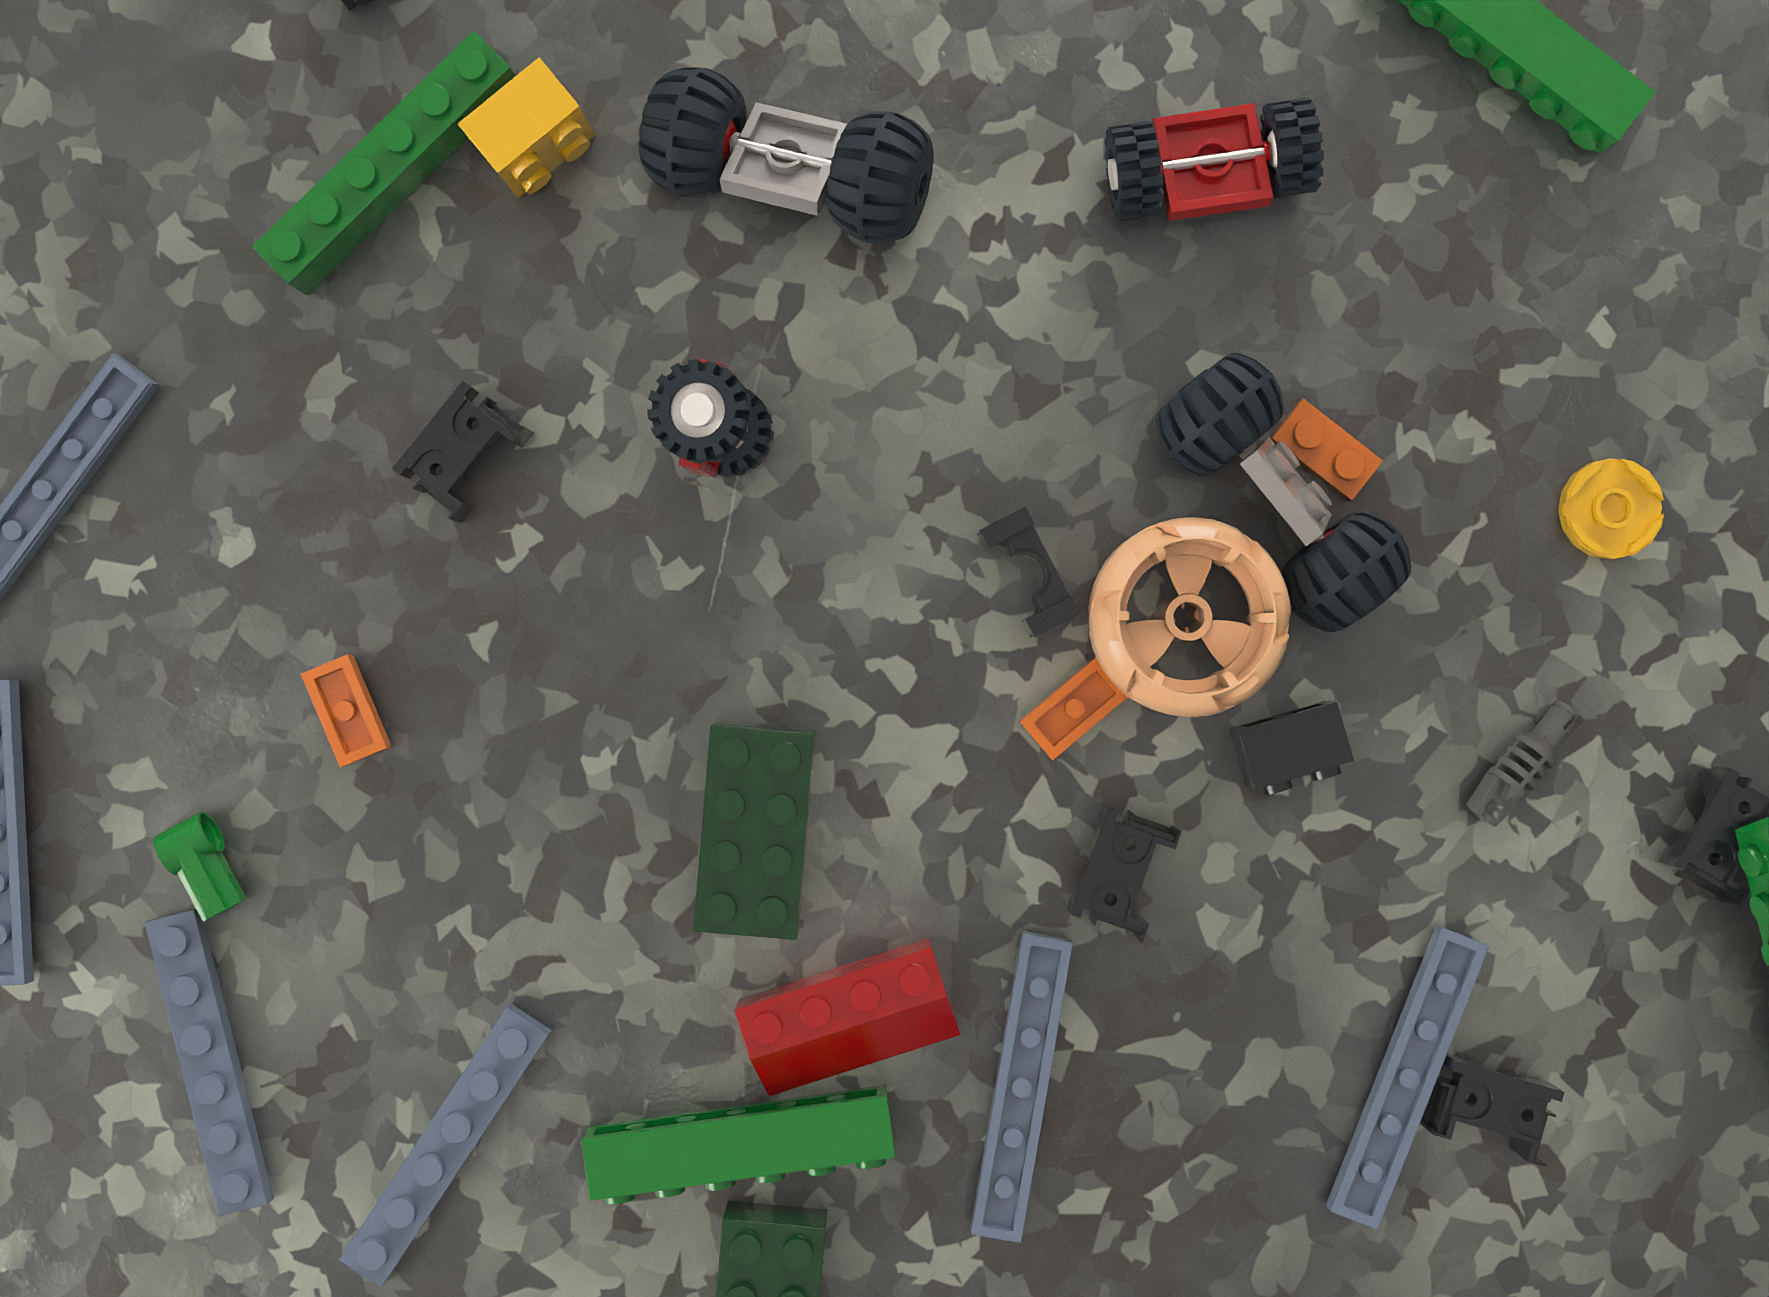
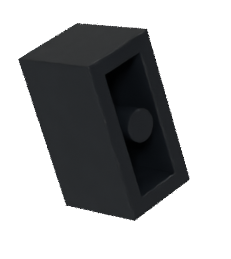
[1229,700,1354,795]

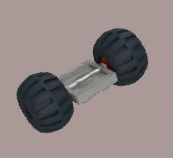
[638,67,934,243]
[1156,353,1411,632]

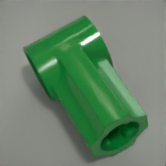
[153,811,247,922]

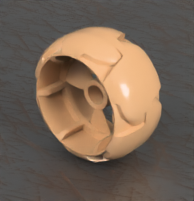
[1088,517,1291,717]

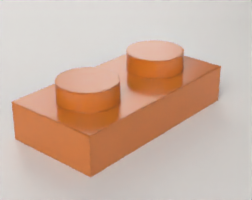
[1271,398,1383,502]
[301,654,392,768]
[1019,656,1128,761]

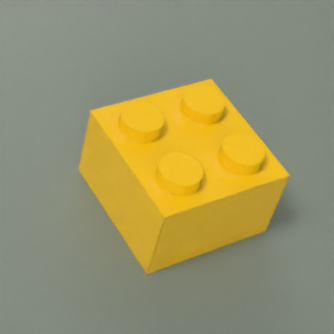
[458,57,595,198]

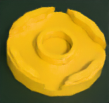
[1558,458,1664,559]

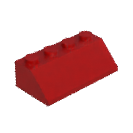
[734,938,960,1096]

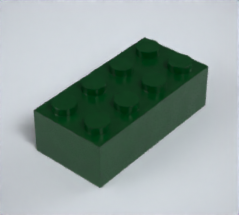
[693,723,816,940]
[716,1201,828,1297]

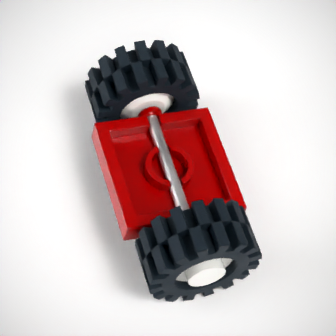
[1105,98,1324,221]
[647,359,774,478]

